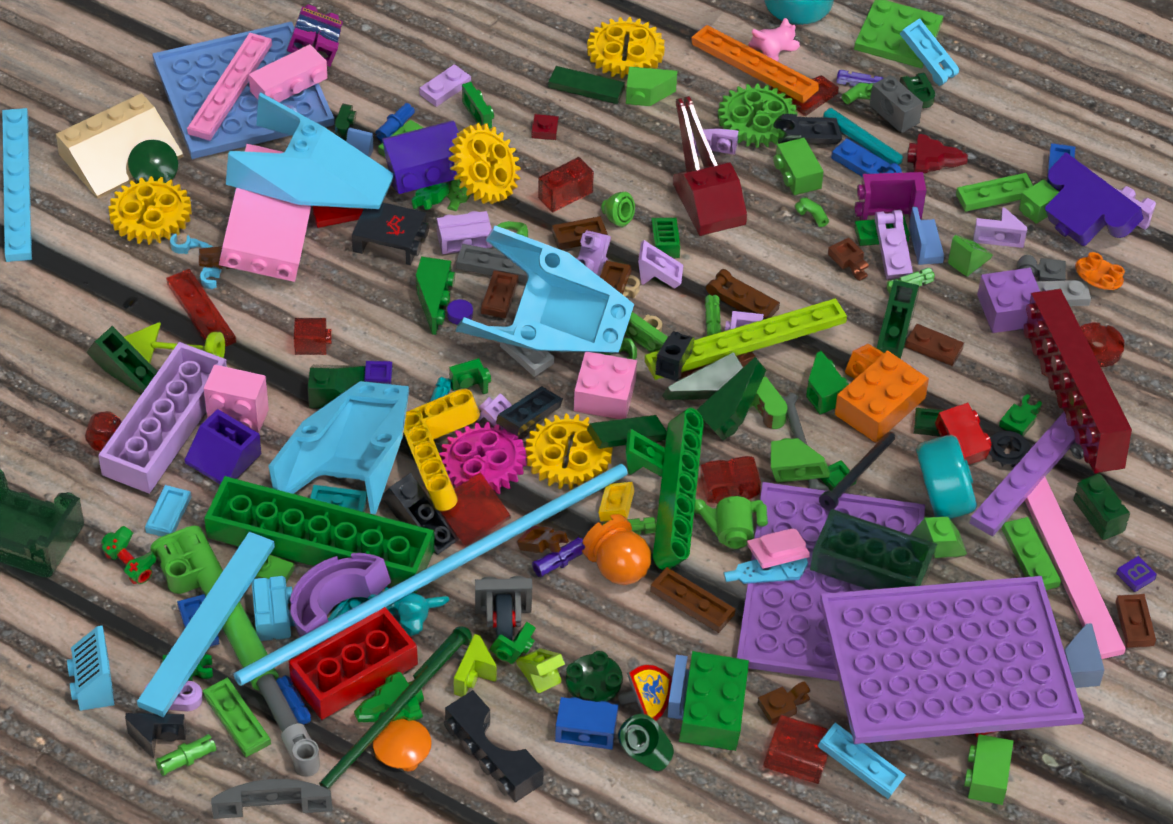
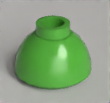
[601,192,635,227]

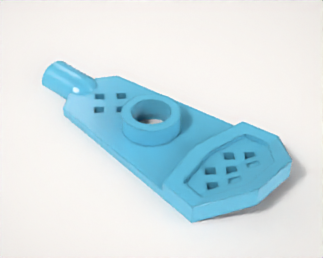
[723,558,808,584]

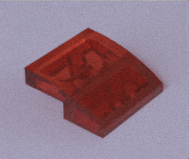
[763,715,830,784]

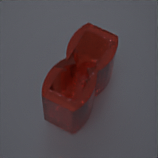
[700,456,761,504]

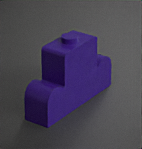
[1045,152,1144,246]

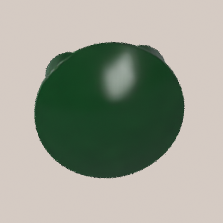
[128,139,178,183]
[566,651,623,702]

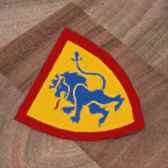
[618,665,672,721]

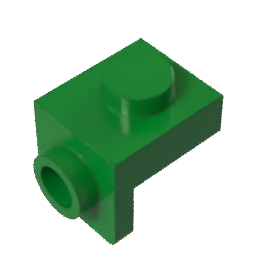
[489,622,536,665]

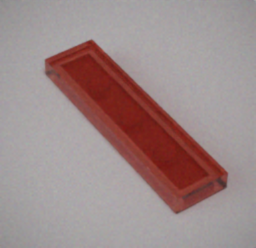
[166,269,236,347]

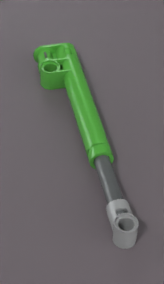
[150,526,320,777]

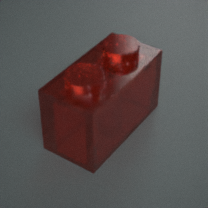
[538,157,594,213]

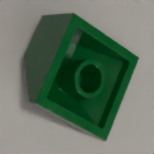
[308,364,366,409]

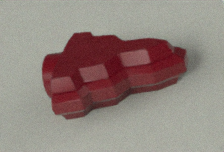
[907,134,968,173]

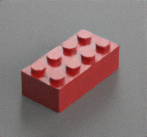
[289,607,418,720]

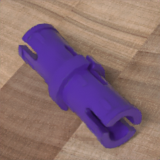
[532,537,585,578]

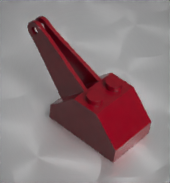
[673,96,747,236]

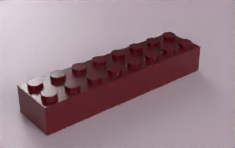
[1024,289,1132,473]

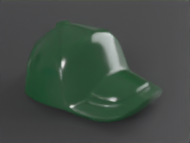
[618,714,674,772]

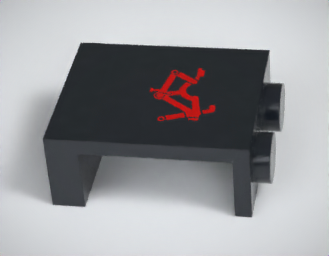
[352,202,429,265]

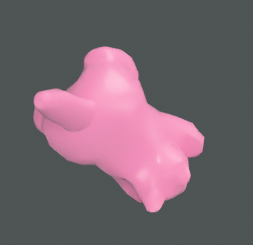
[748,18,800,62]

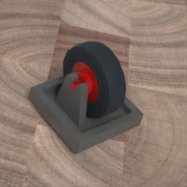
[475,576,532,641]

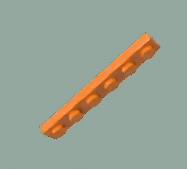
[691,25,819,103]

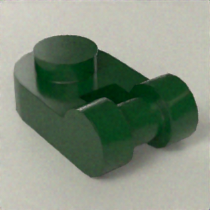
[900,72,935,109]
[334,103,357,141]

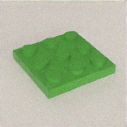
[854,0,943,68]

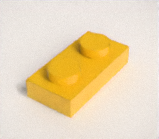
[598,482,634,522]

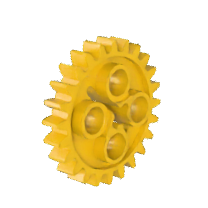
[587,17,665,79]
[449,123,521,204]
[108,176,192,245]
[525,413,613,490]

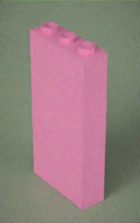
[219,144,311,282]

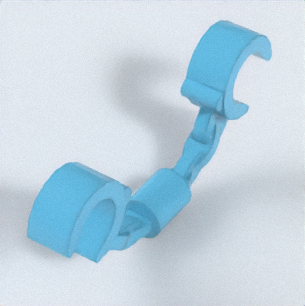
[170,234,221,289]

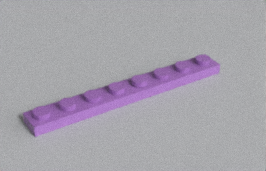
[970,412,1076,537]

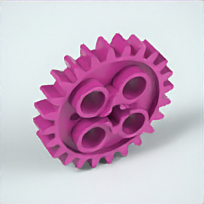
[439,422,527,498]

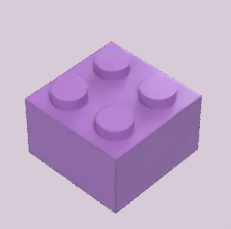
[977,268,1040,333]

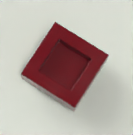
[532,114,559,140]

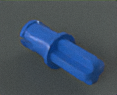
[375,103,415,142]

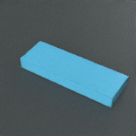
[818,722,906,799]

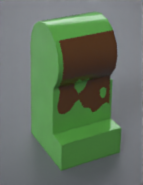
[750,376,787,429]

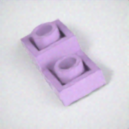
[691,129,739,156]

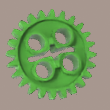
[718,83,797,148]

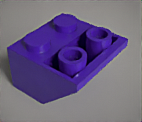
[185,409,262,485]

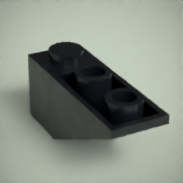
[382,473,459,555]

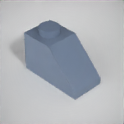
[1064,623,1104,688]

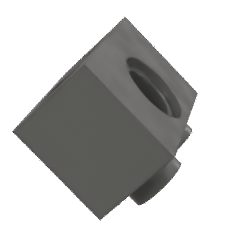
[870,75,923,133]

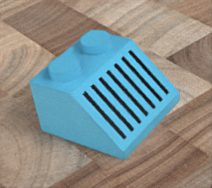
[67,626,115,711]

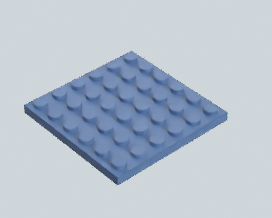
[152,22,334,159]

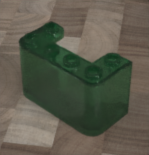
[0,469,84,578]

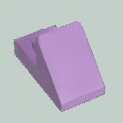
[973,207,1027,248]
[638,240,683,289]

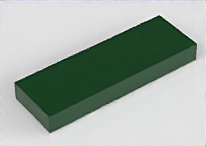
[548,66,625,104]
[587,415,667,449]

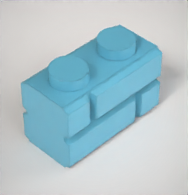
[252,576,295,641]

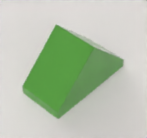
[948,235,993,277]

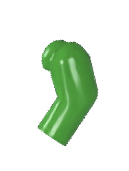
[842,83,873,104]
[795,198,829,227]

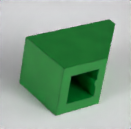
[806,351,849,415]

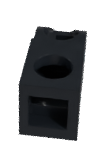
[655,331,695,381]

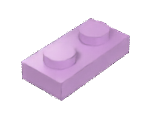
[419,64,471,107]

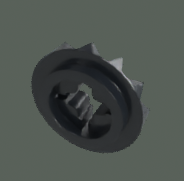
[988,431,1030,468]

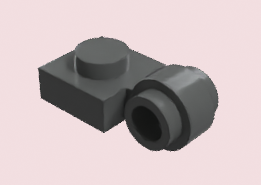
[1017,255,1066,281]

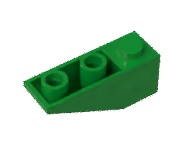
[416,256,456,335]

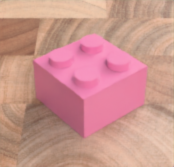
[574,352,637,419]
[204,365,269,433]

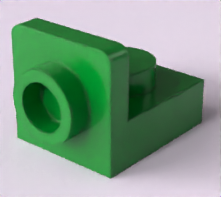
[449,359,491,395]

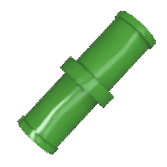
[155,734,216,776]

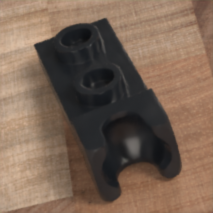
[773,114,842,144]

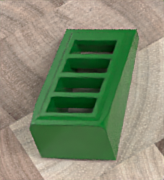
[651,217,680,258]

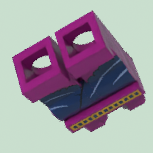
[287,4,343,67]

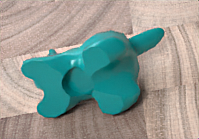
[368,587,450,636]

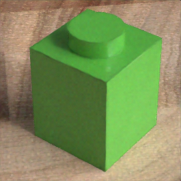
[1019,179,1059,224]

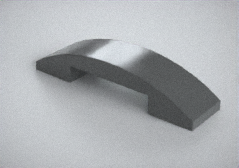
[211,779,332,819]

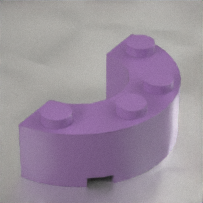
[290,553,391,650]

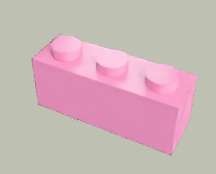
[249,44,327,103]

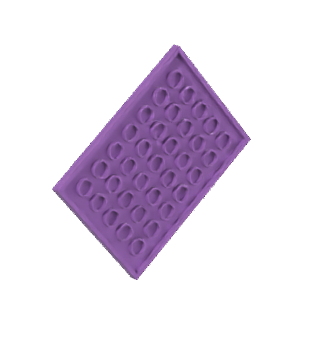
[737,482,925,681]
[820,576,1084,744]

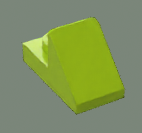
[454,634,497,697]
[516,648,565,693]

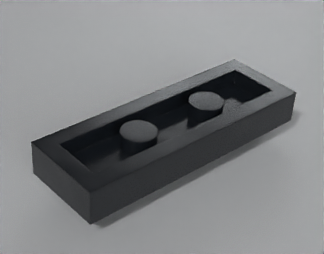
[496,386,563,436]

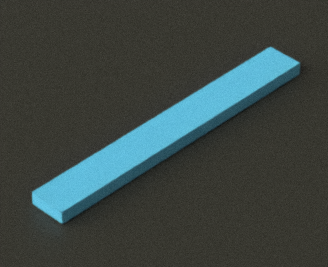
[137,532,275,717]

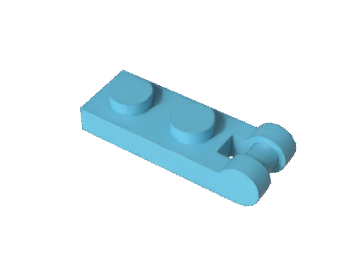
[900,18,959,86]

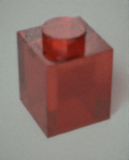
[294,318,332,355]

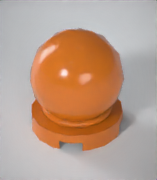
[582,514,651,586]

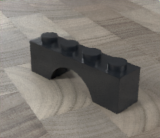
[444,690,544,803]

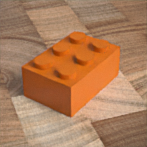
[835,351,929,443]

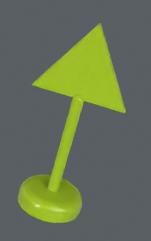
[124,322,225,363]

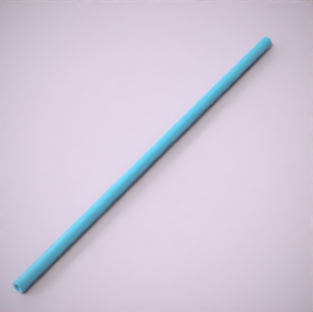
[234,463,628,686]

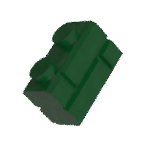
[1073,474,1130,540]

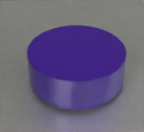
[447,299,473,325]

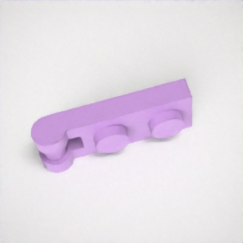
[875,210,913,280]

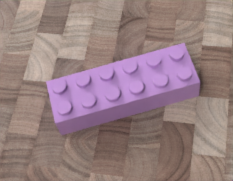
[99,342,227,494]

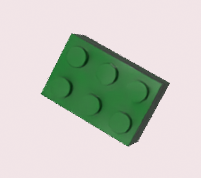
[679,651,749,751]

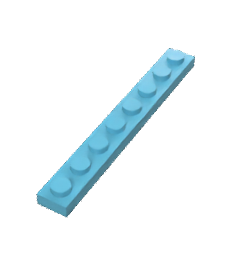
[2,108,32,262]

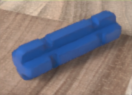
[276,675,311,725]

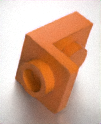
[845,344,884,379]

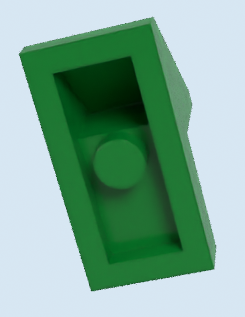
[626,429,665,477]

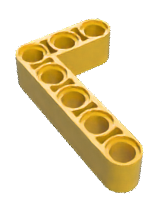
[403,389,480,511]

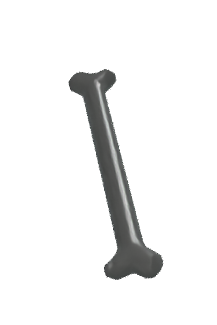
[781,393,829,491]

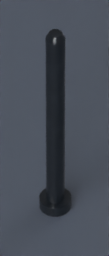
[819,432,895,511]

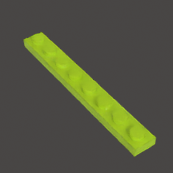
[644,298,847,380]

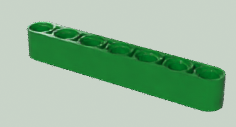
[653,408,703,570]

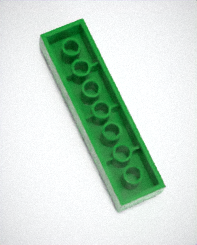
[204,476,434,593]

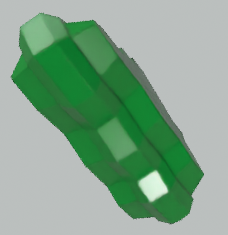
[354,671,424,722]

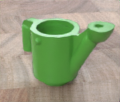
[694,496,768,549]

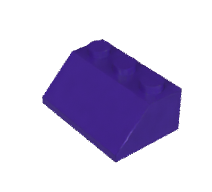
[382,120,458,194]

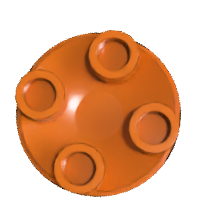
[1075,252,1125,290]
[373,719,431,772]

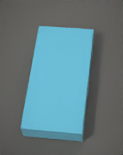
[145,485,191,537]

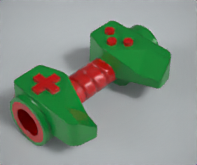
[101,526,156,584]

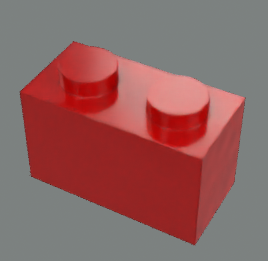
[935,402,991,465]

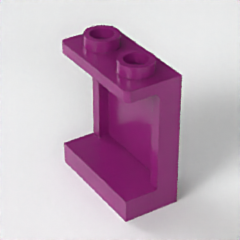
[855,172,927,221]

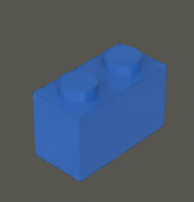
[555,697,618,750]

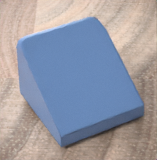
[346,128,373,157]

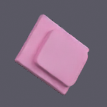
[747,529,810,569]

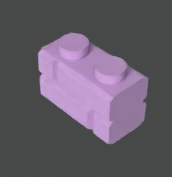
[437,211,492,254]

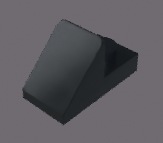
[125,713,187,758]

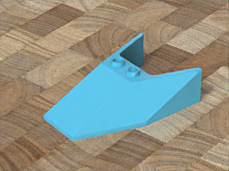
[226,92,394,209]
[455,226,634,353]
[268,381,409,514]

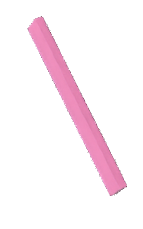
[1024,477,1126,659]

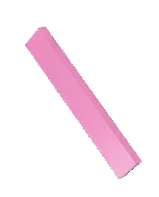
[187,33,272,141]

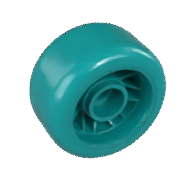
[764,0,834,25]
[916,435,977,519]

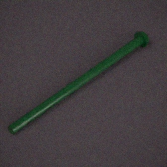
[319,626,472,789]

